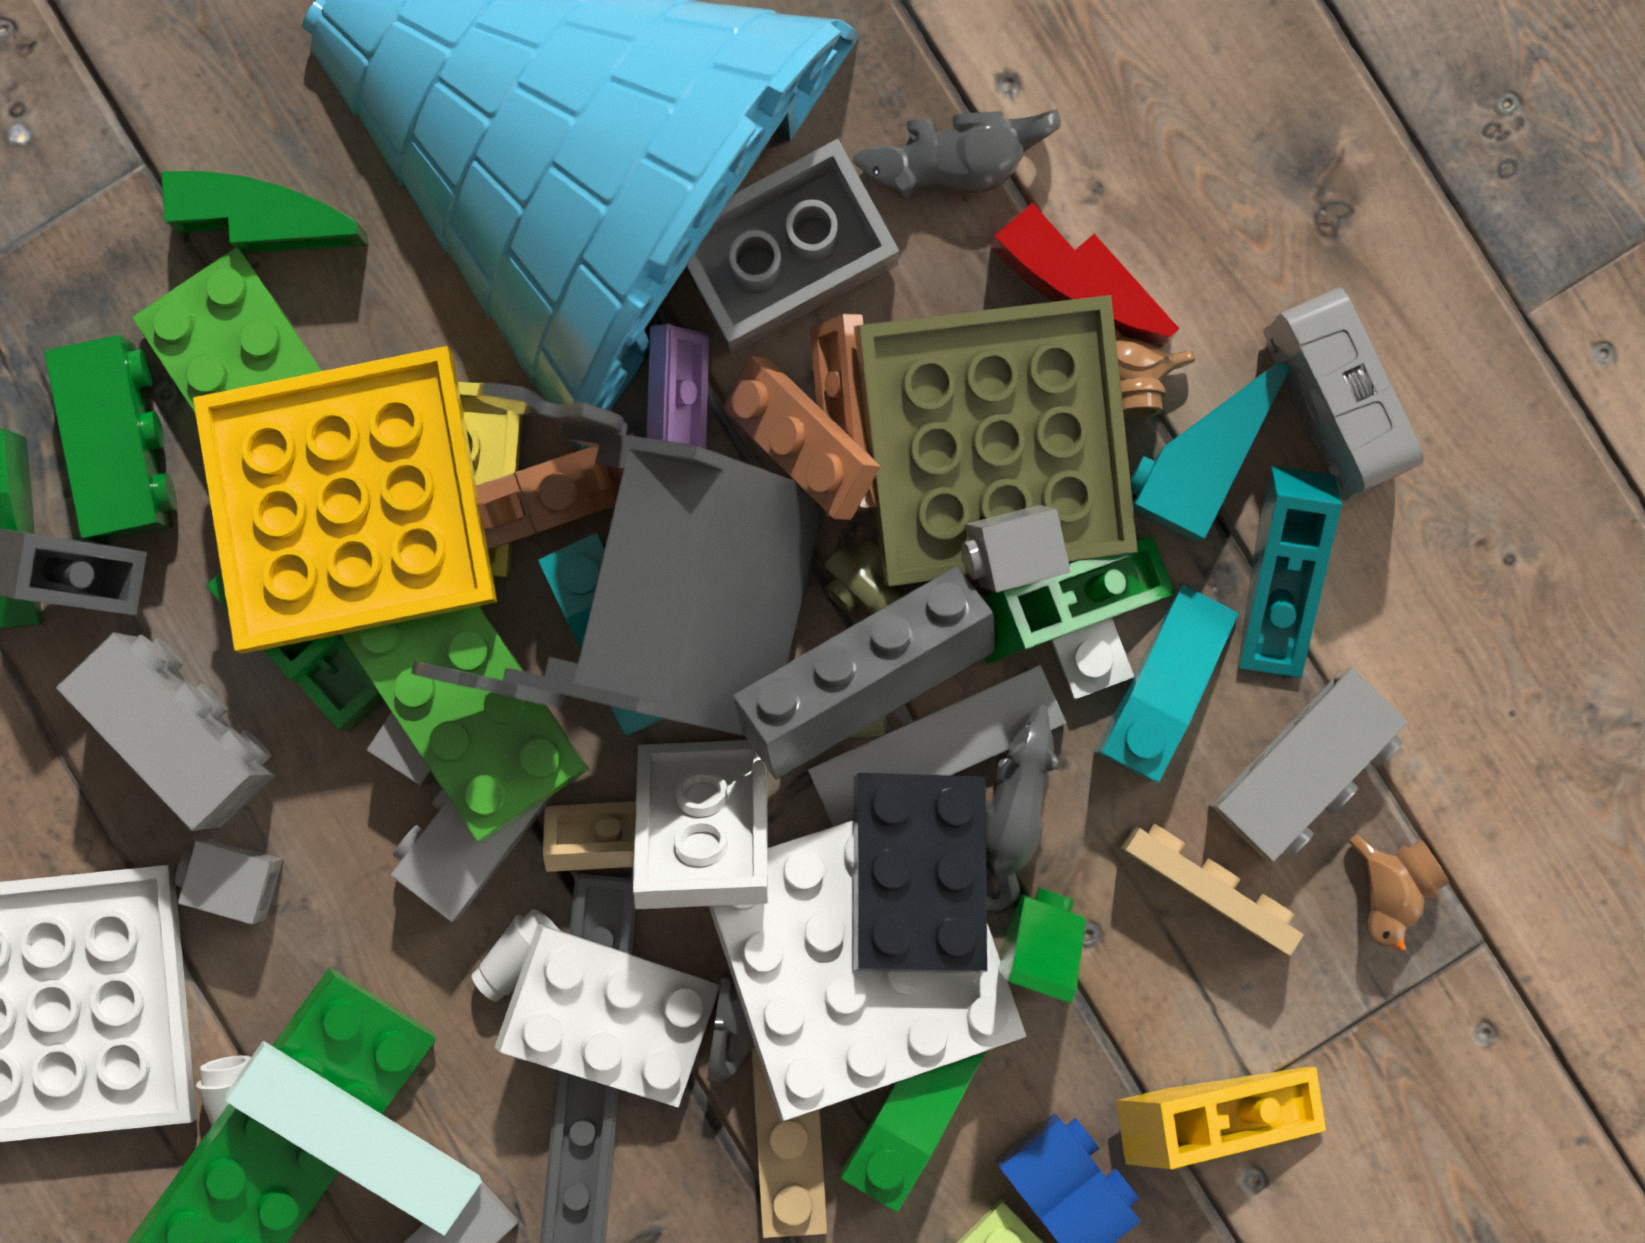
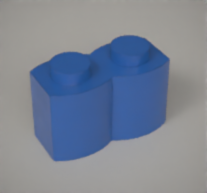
[995,1113,1141,1243]

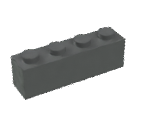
[733,566,995,780]

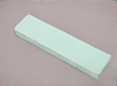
[225,1041,482,1236]

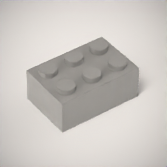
[685,139,899,354]
[56,633,277,831]

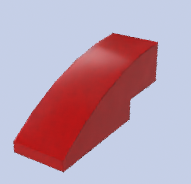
[991,202,1180,347]

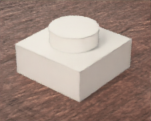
[1050,618,1134,700]

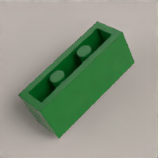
[44,335,177,543]

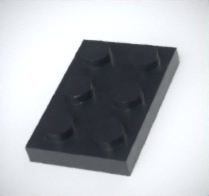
[854,773,987,973]

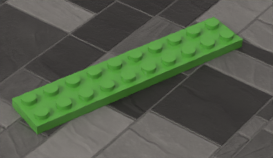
[132,248,590,843]

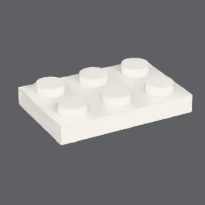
[633,740,769,909]
[494,924,720,1108]

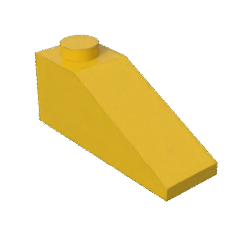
[1116,1067,1326,1169]

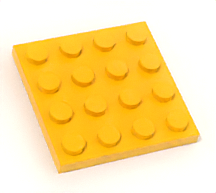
[193,346,497,654]

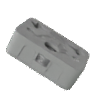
[1263,287,1424,501]

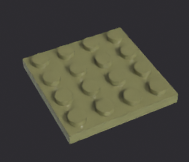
[854,295,1138,586]

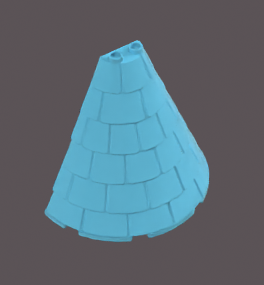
[302,0,859,451]

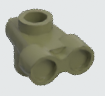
[824,539,903,617]

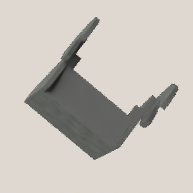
[411,383,823,736]

